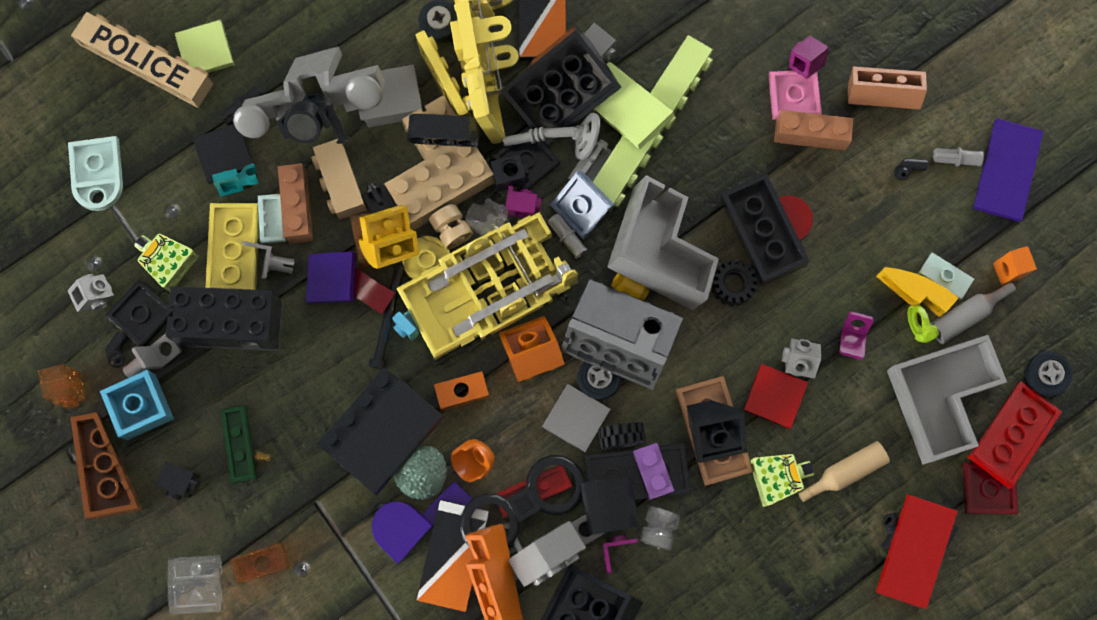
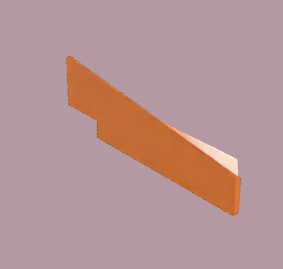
[465,524,523,620]

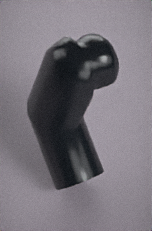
[894,158,928,180]
[105,331,128,368]
[881,513,899,551]

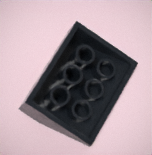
[500,24,622,146]
[317,367,445,496]
[541,564,643,620]

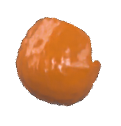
[450,439,495,482]

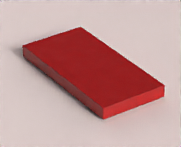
[968,381,1062,489]
[876,494,958,609]

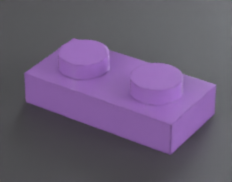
[633,443,674,500]

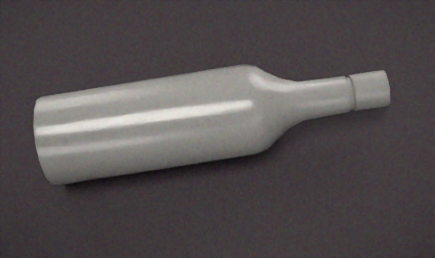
[930,282,1016,344]

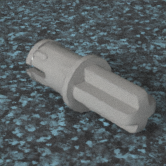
[933,147,984,167]
[548,214,588,259]

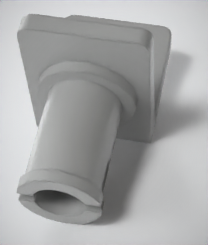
[242,241,294,279]
[123,333,182,378]

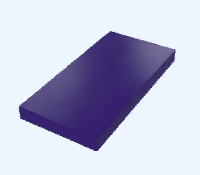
[973,118,1043,222]

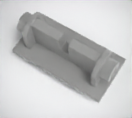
[568,140,612,182]

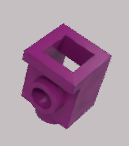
[505,186,542,218]

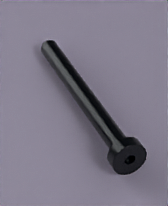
[368,263,404,370]

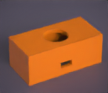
[993,246,1037,286]
[434,371,490,411]

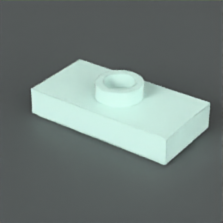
[258,194,286,245]
[918,253,974,301]

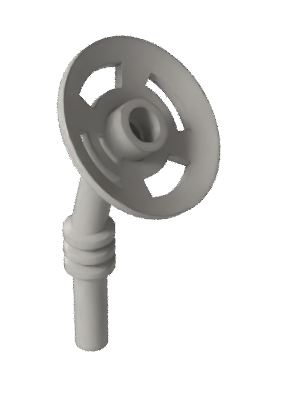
[503,112,600,160]

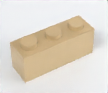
[311,139,367,220]

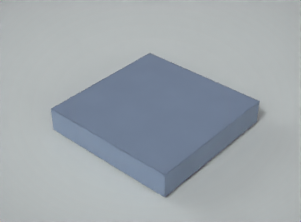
[550,170,615,239]

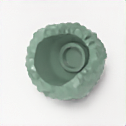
[394,445,448,500]

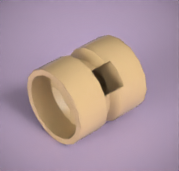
[429,204,473,250]

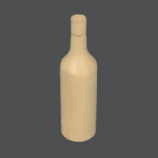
[798,441,890,502]

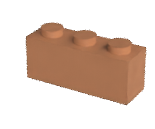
[848,66,927,109]
[774,110,854,150]
[278,163,314,244]

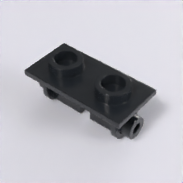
[361,183,395,214]

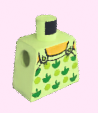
[135,234,199,292]
[750,454,814,507]

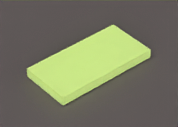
[593,61,675,149]

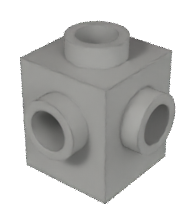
[68,274,114,312]
[782,338,821,379]

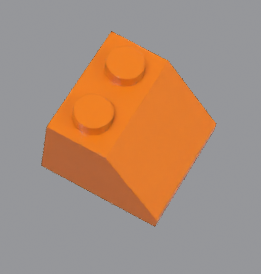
[499,315,565,382]

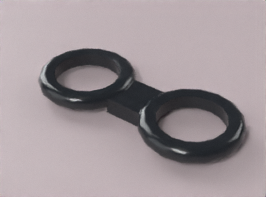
[459,455,585,548]

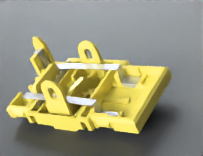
[450,0,519,144]

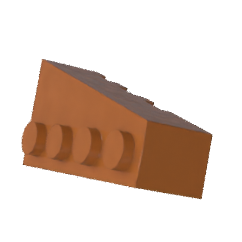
[70,412,143,520]

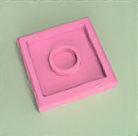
[768,70,822,120]

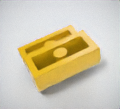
[359,205,420,269]

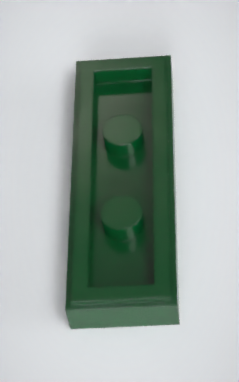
[220,405,257,484]

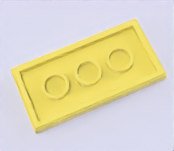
[205,203,259,290]

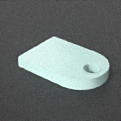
[68,136,123,211]

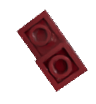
[354,267,396,314]

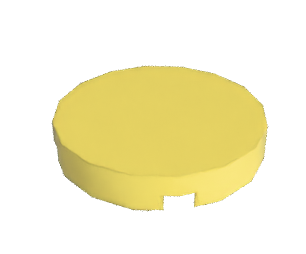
[402,235,450,280]

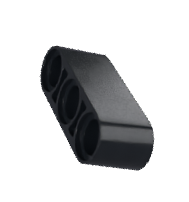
[407,114,480,147]

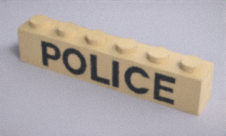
[71,12,214,108]

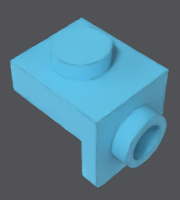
[392,311,420,341]

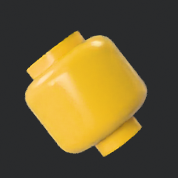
[611,273,649,301]

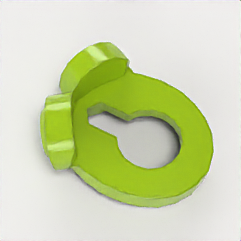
[907,305,939,343]

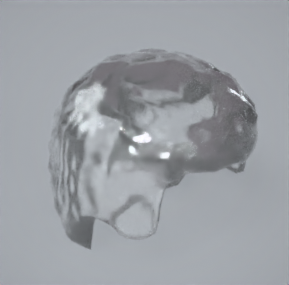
[465,198,508,236]

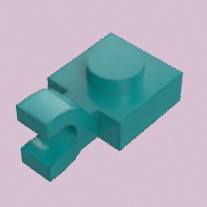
[212,163,259,197]

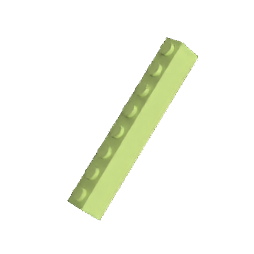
[593,35,713,212]

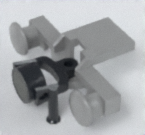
[233,46,385,144]

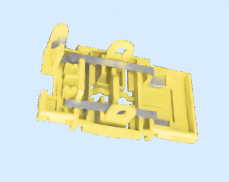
[397,212,578,360]

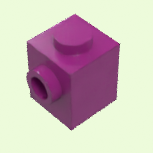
[789,36,829,79]

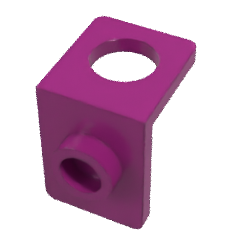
[839,312,873,360]
[602,535,638,573]

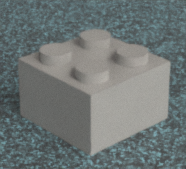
[508,521,586,587]

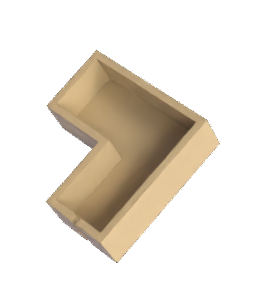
[385,95,495,231]

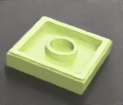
[175,20,234,73]

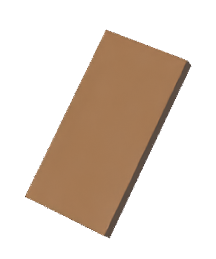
[675,376,754,486]

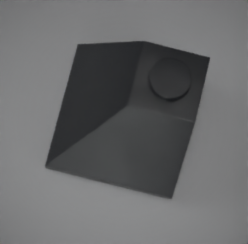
[687,400,747,463]

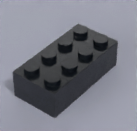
[720,173,809,286]

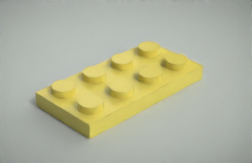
[415,30,472,117]

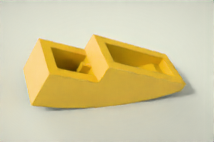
[876,267,958,317]

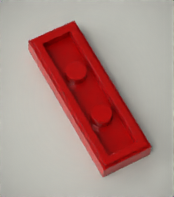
[496,465,573,518]

